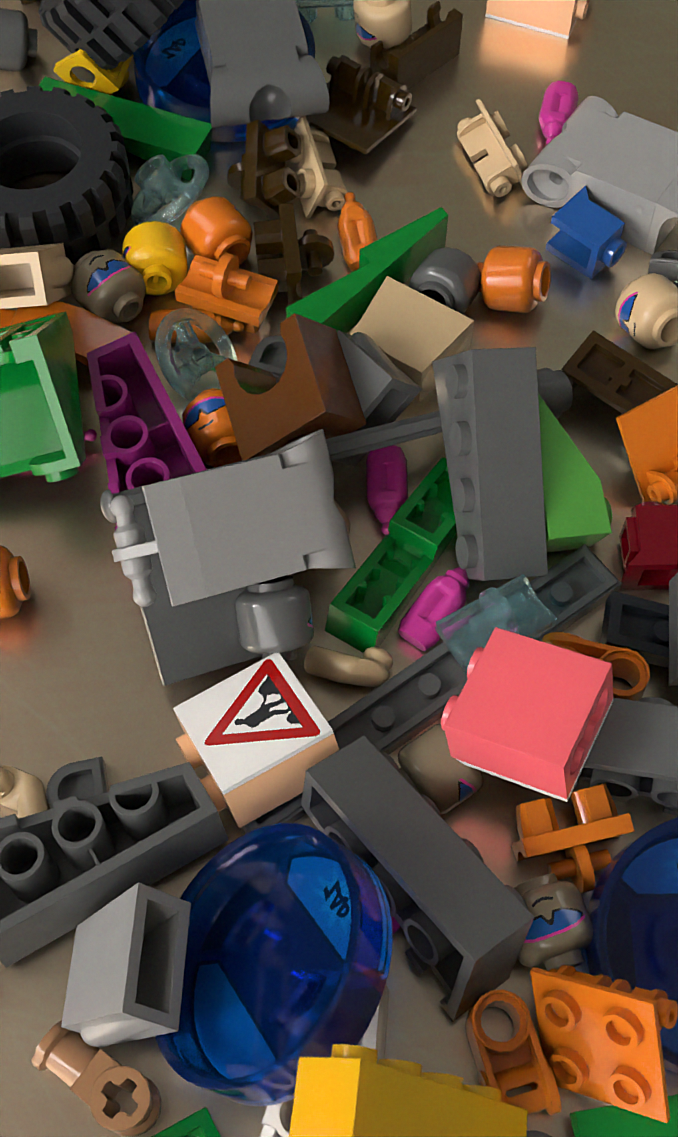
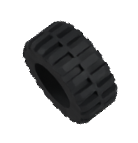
[38,0,184,70]
[0,86,134,265]

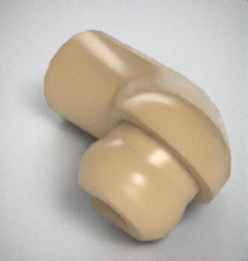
[304,645,393,688]
[0,765,49,818]

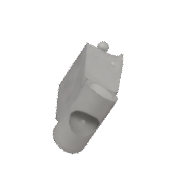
[521,96,678,255]
[110,429,356,607]

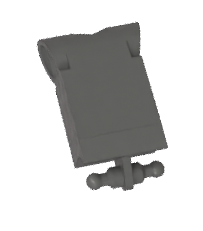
[195,0,329,129]

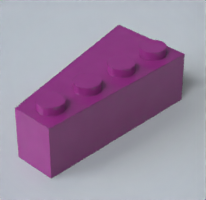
[87,331,207,531]

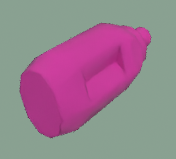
[539,81,579,145]
[366,445,408,535]
[397,567,470,651]

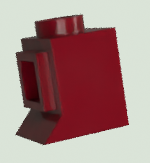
[619,501,678,590]

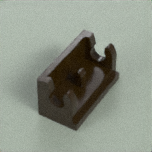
[367,1,463,90]
[561,330,678,414]

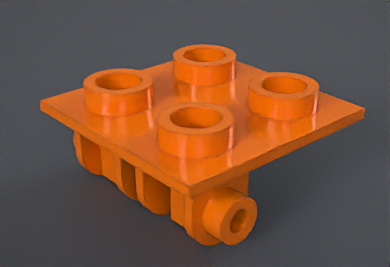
[616,385,678,505]
[530,964,678,1123]

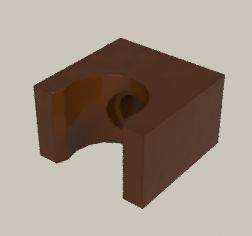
[215,313,367,461]

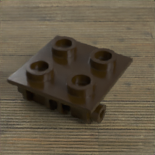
[294,55,417,154]

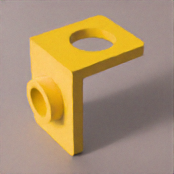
[53,49,135,95]

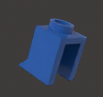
[545,185,627,279]

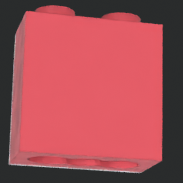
[441,627,613,802]

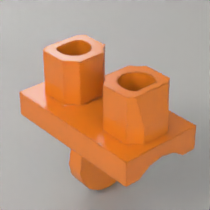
[175,253,279,333]
[511,784,635,894]

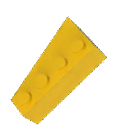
[289,1044,528,1137]

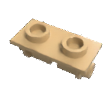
[457,98,528,197]
[286,116,347,219]

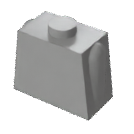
[61,882,191,1047]

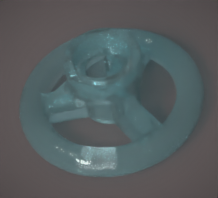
[131,154,209,226]
[155,308,238,402]

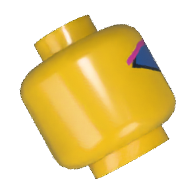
[122,221,188,296]

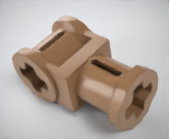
[31,1020,162,1137]

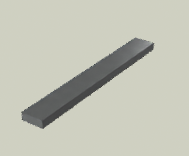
[242,544,622,848]

